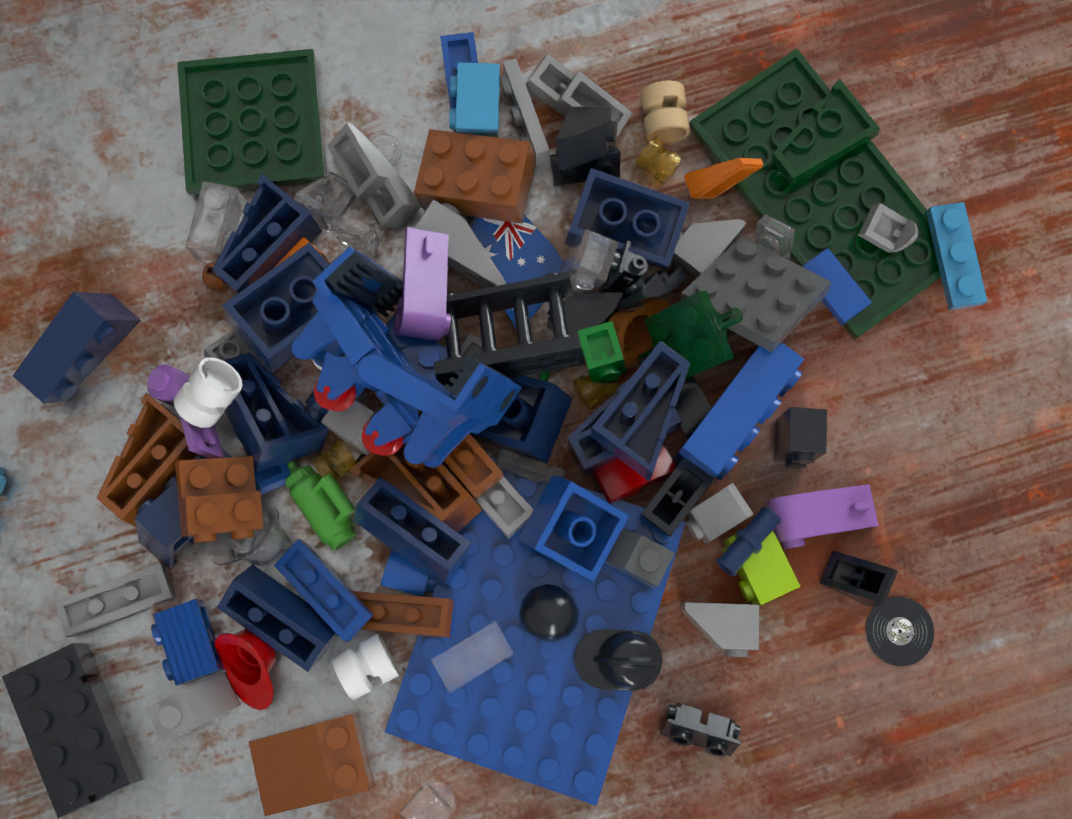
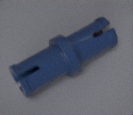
[716,506,781,577]

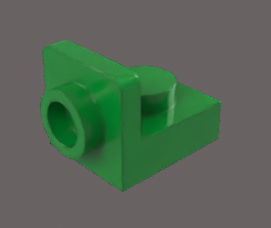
[577,321,626,383]

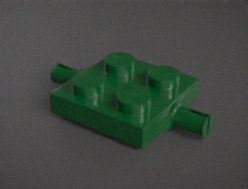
[638,290,743,380]

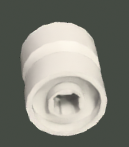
[174,358,243,428]
[331,633,400,701]

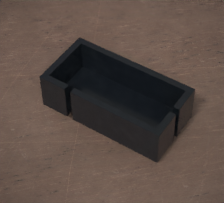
[2,643,143,819]

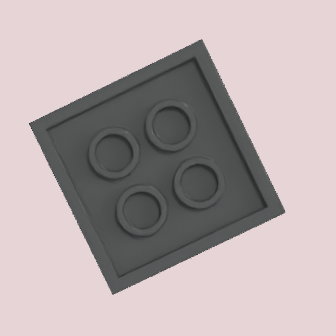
[681,237,831,352]

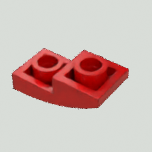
[593,444,676,504]

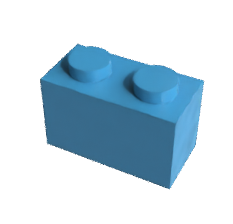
[449,63,500,138]

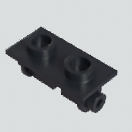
[549,145,621,186]
[596,241,648,294]
[660,702,741,757]

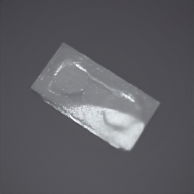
[431,621,514,693]

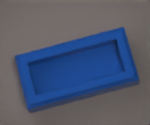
[802,248,872,326]

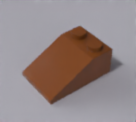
[248,712,375,816]

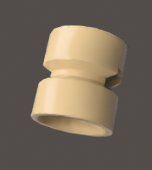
[640,80,690,144]

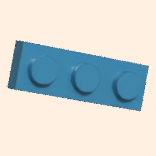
[926,202,987,310]

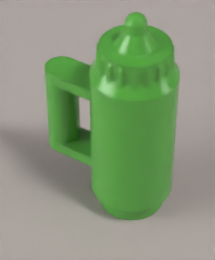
[285,461,357,551]

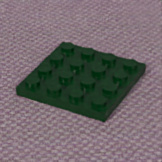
[177,49,326,195]

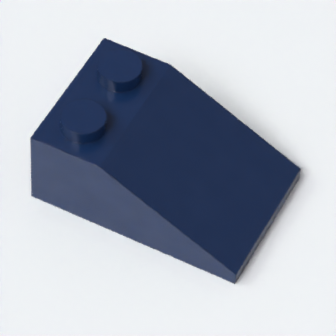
[565,168,690,269]
[222,242,329,373]
[470,376,573,464]

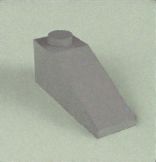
[415,200,506,288]

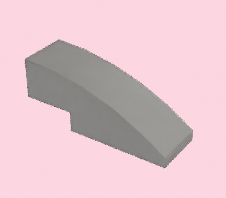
[525,54,632,136]
[327,123,422,229]

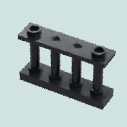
[434,272,585,386]

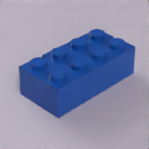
[673,342,804,480]

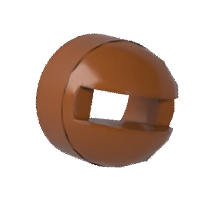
[202,262,228,291]

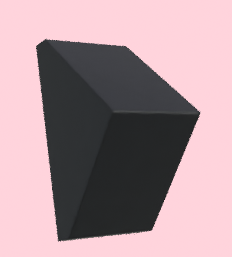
[641,458,713,537]
[820,550,898,607]

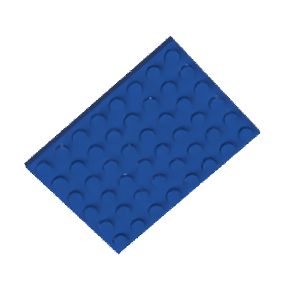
[385,456,685,806]

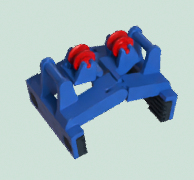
[291,246,522,468]

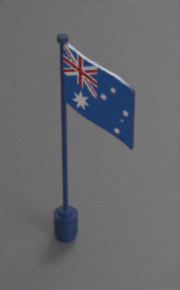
[304,214,568,423]

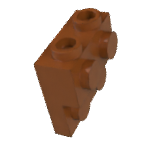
[175,456,264,543]

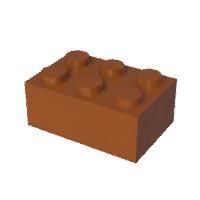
[414,129,536,223]

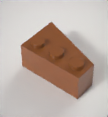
[97,392,198,527]
[349,443,483,533]

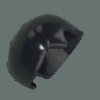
[519,584,579,642]

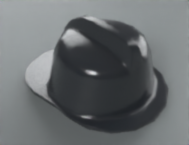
[574,629,663,691]

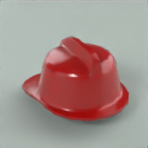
[215,628,276,710]

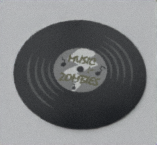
[866,597,934,666]

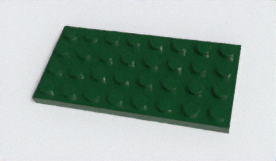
[689,48,941,340]

